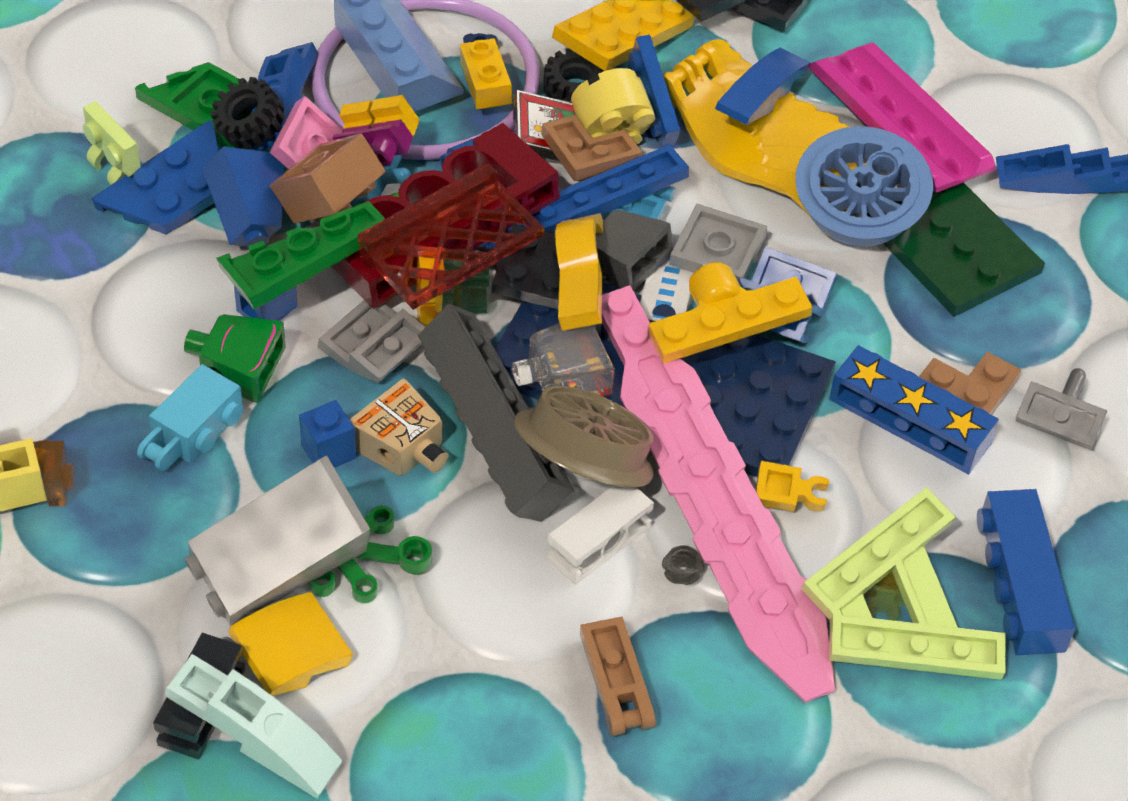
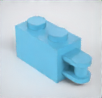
[137,364,243,471]

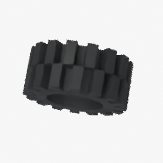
[543,48,604,103]
[211,77,285,149]

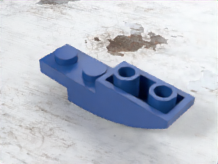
[252,42,319,151]

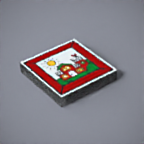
[513,90,576,161]

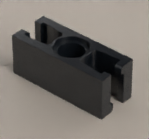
[153,632,246,760]

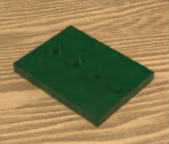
[867,182,1045,317]

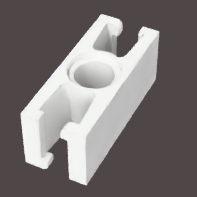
[547,486,654,585]

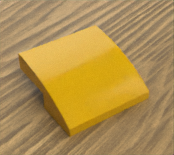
[228,592,354,696]

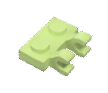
[83,101,141,185]

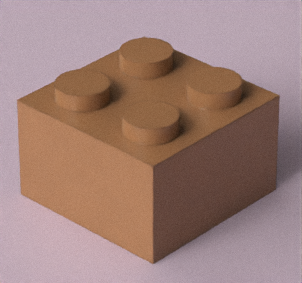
[269,133,386,223]

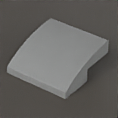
[317,300,425,383]

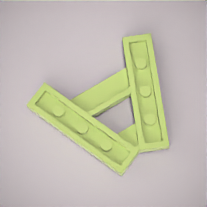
[801,487,1005,680]

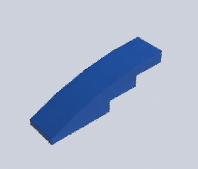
[715,47,811,125]
[996,144,1128,194]

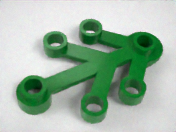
[310,505,432,603]

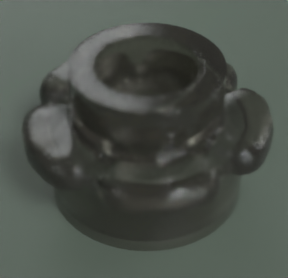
[662,545,704,585]

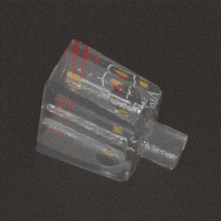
[512,323,614,396]

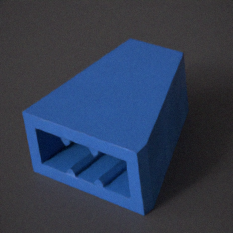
[202,146,284,247]

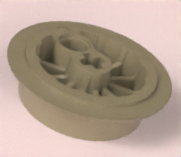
[514,386,653,487]

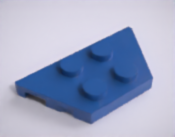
[91,120,219,235]

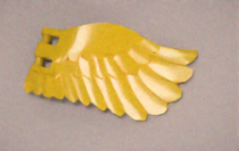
[663,39,866,236]

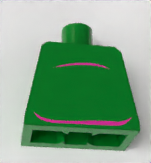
[184,314,286,403]

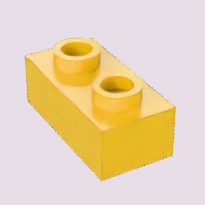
[460,38,512,110]

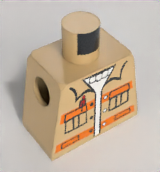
[349,378,448,475]

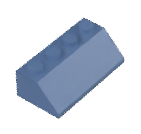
[334,0,464,112]

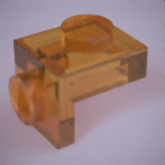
[33,440,75,507]

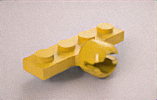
[648,262,813,364]

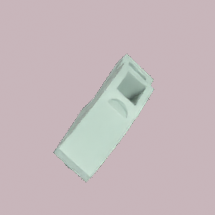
[165,654,342,799]

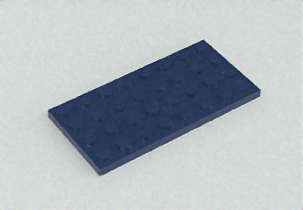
[495,283,836,478]

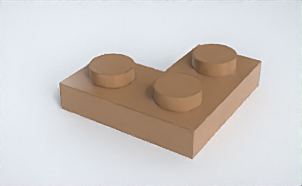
[541,115,642,181]
[919,352,1022,415]

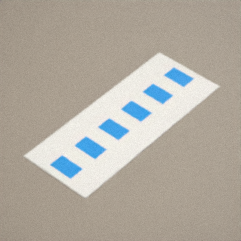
[640,257,694,321]

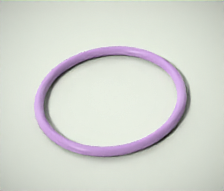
[311,0,540,160]

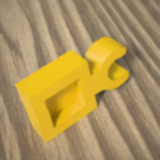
[755,461,829,512]

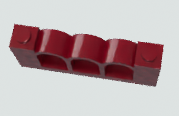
[331,123,560,309]

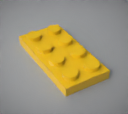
[552,0,695,71]

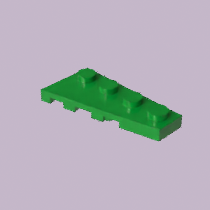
[216,201,391,310]

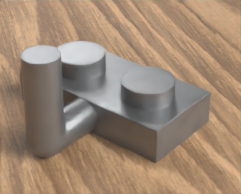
[1015,368,1108,450]

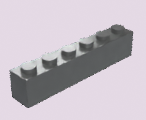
[418,304,574,522]

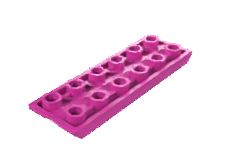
[809,42,996,193]

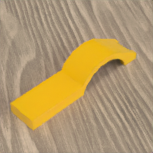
[555,213,603,331]

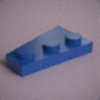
[628,34,680,148]

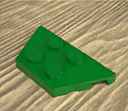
[135,62,252,150]

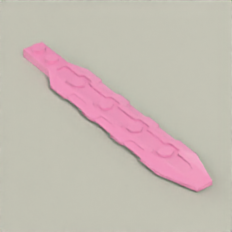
[602,285,835,703]

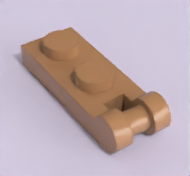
[580,616,656,737]

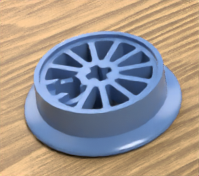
[795,126,933,246]

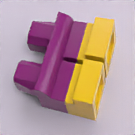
[332,95,420,167]

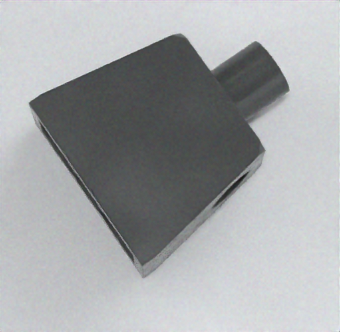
[595,210,673,291]

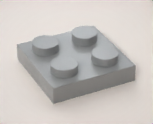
[669,203,768,282]

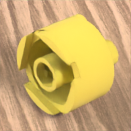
[571,68,655,145]

